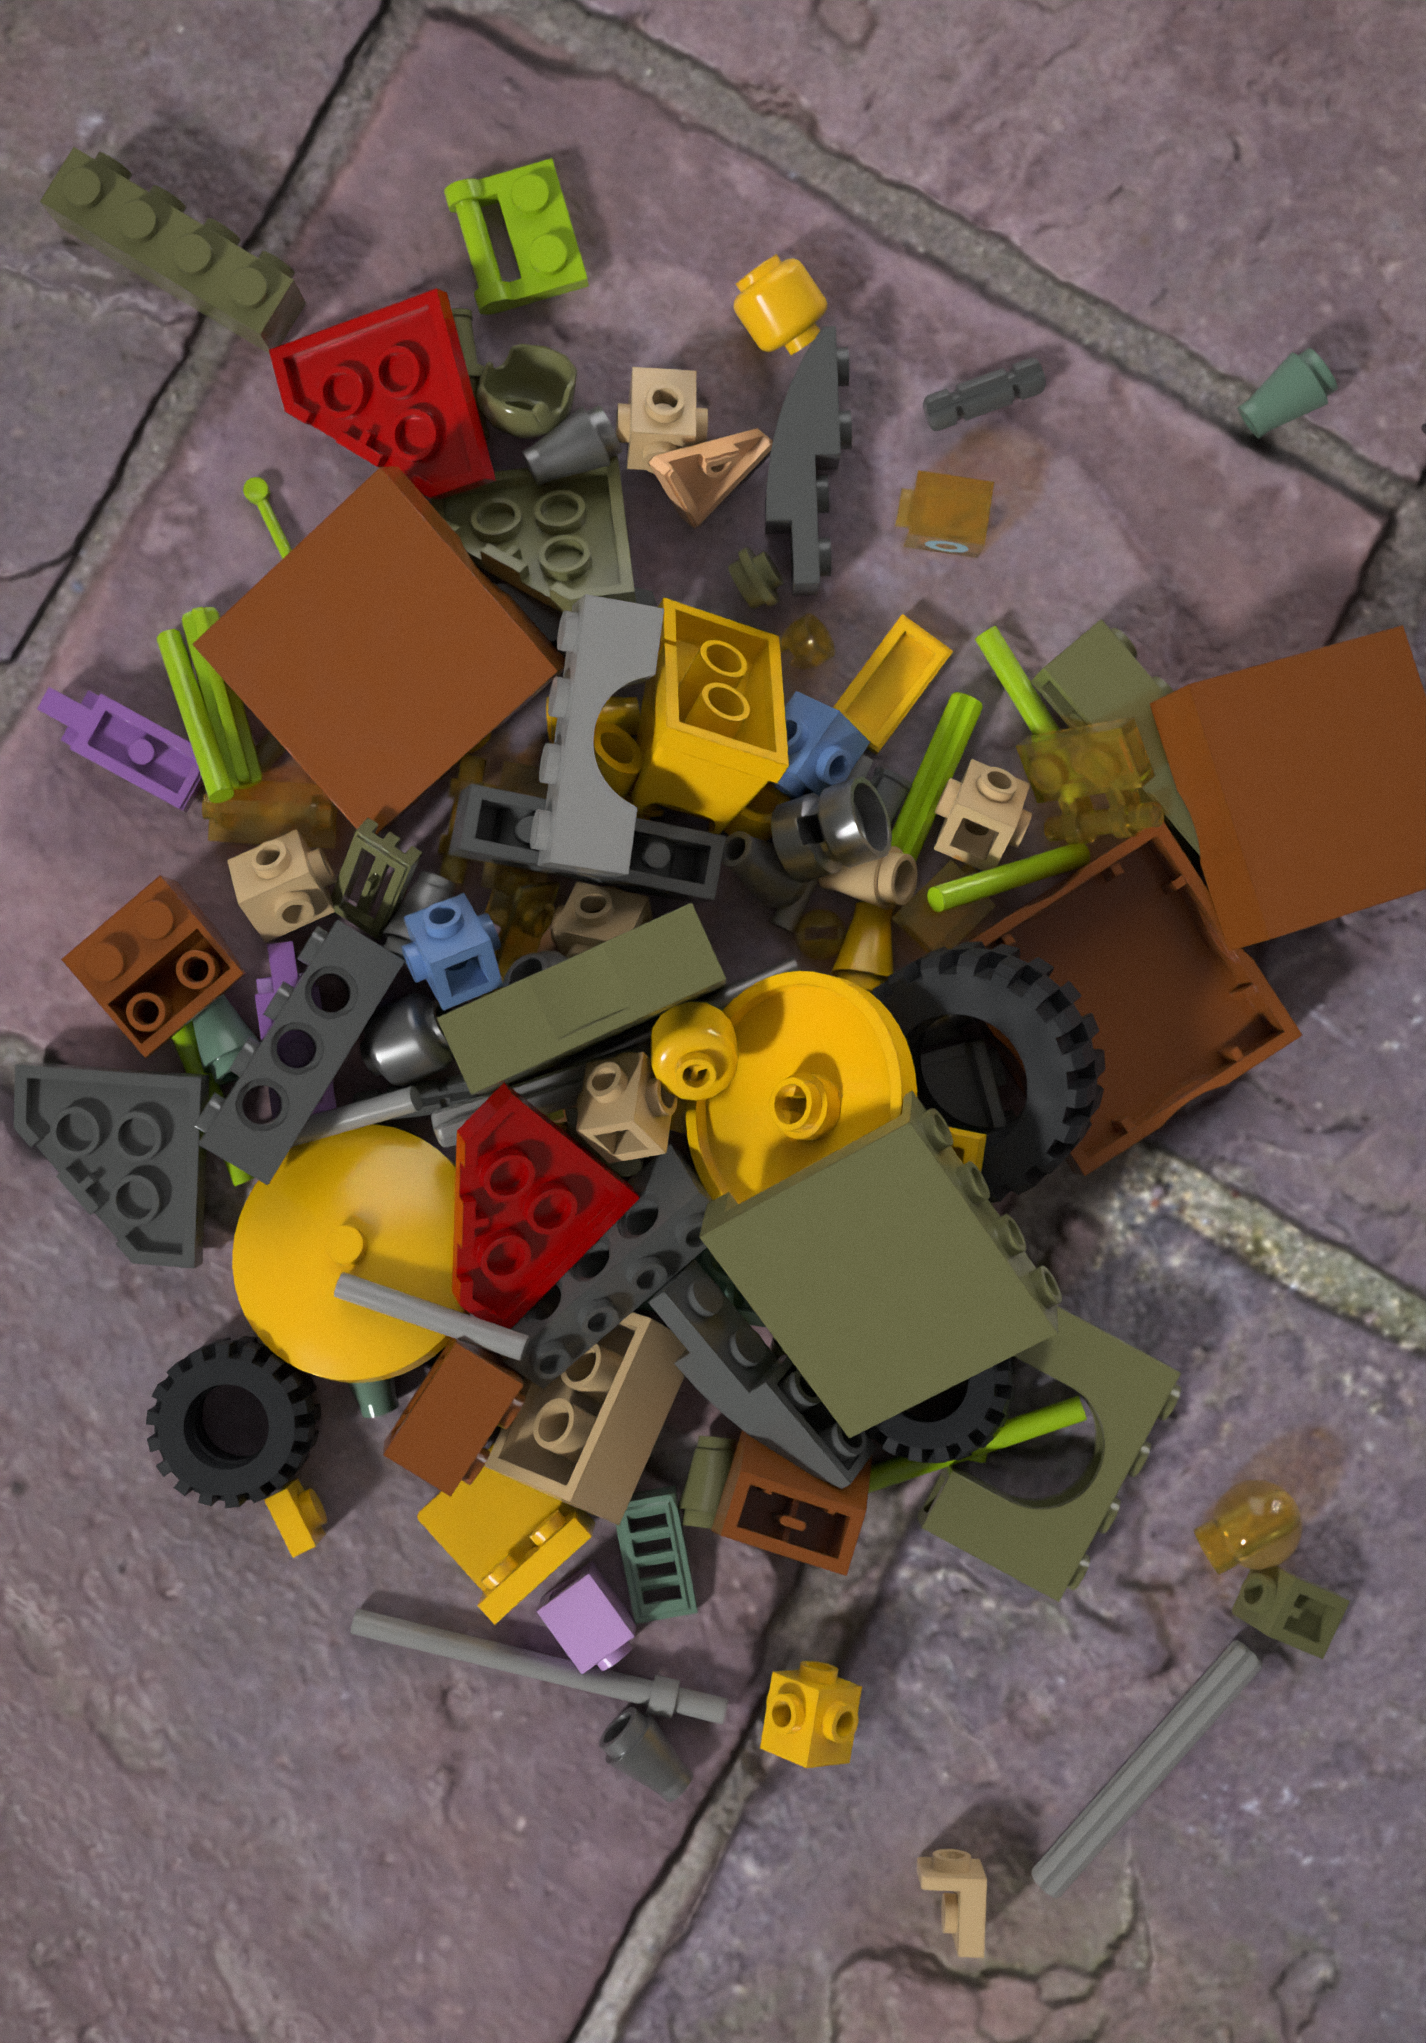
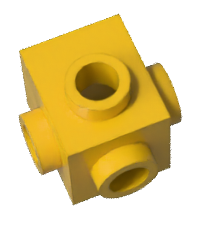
[760,1661,862,1768]

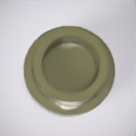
[728,547,784,609]

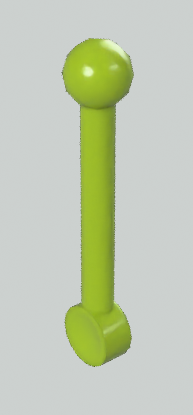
[243,477,292,559]

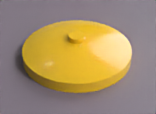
[686,971,917,1204]
[232,1124,471,1383]

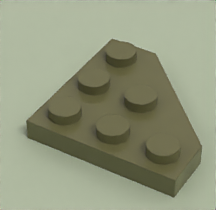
[430,456,636,613]

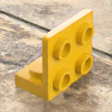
[417,1441,596,1625]

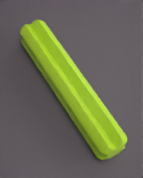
[181,606,263,790]
[891,692,983,862]

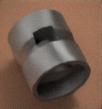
[771,776,892,884]

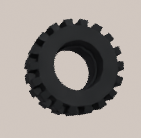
[146,1336,321,1508]
[864,1358,1016,1463]

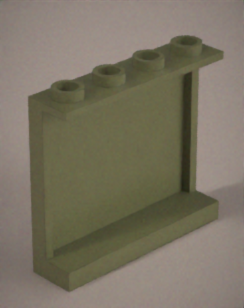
[699,1091,1062,1438]

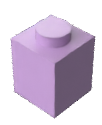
[536,1561,636,1674]

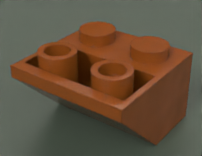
[61,875,246,1058]
[383,1338,526,1497]
[711,1430,873,1576]

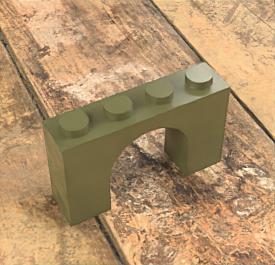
[917,1305,1181,1602]

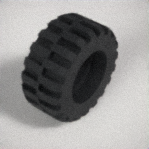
[870,941,1106,1203]

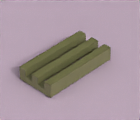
[331,817,422,940]

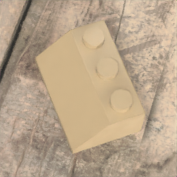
[485,1312,686,1525]

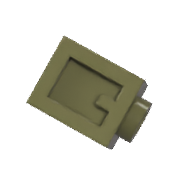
[1232,1557,1350,1659]

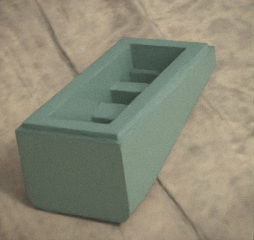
[616,1485,698,1624]

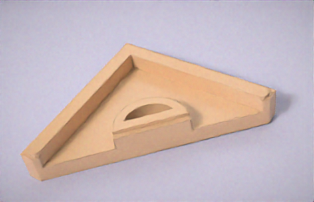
[648,428,773,528]

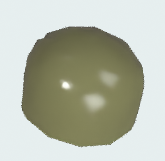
[477,344,578,439]

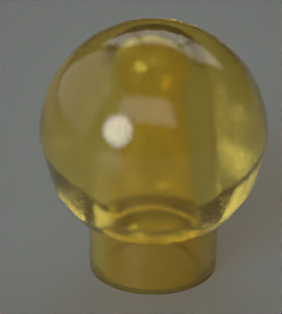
[1193,1479,1303,1575]

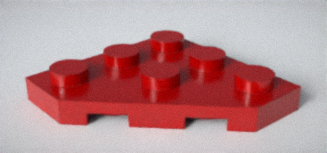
[269,288,496,500]
[452,1082,640,1329]

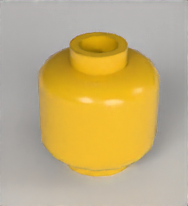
[733,254,827,355]
[650,1001,738,1101]

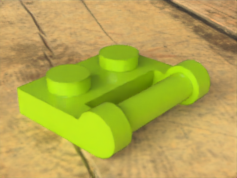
[444,158,589,315]

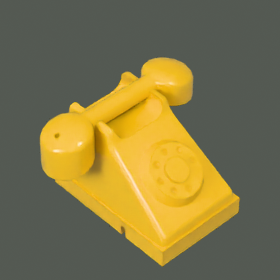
[593,597,790,841]

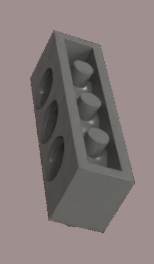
[449,784,726,904]
[194,920,405,1185]
[500,1144,713,1389]

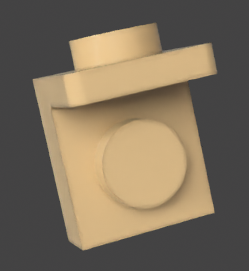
[917,1849,987,1958]

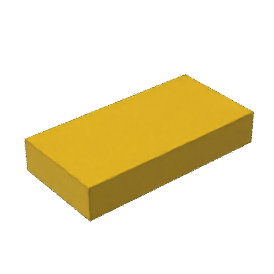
[833,614,953,755]

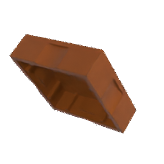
[192,467,565,836]
[1149,625,1426,951]
[967,818,1303,1176]

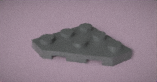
[13,1062,209,1269]

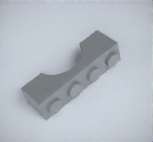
[530,594,664,878]

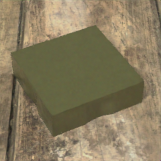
[437,902,726,1095]

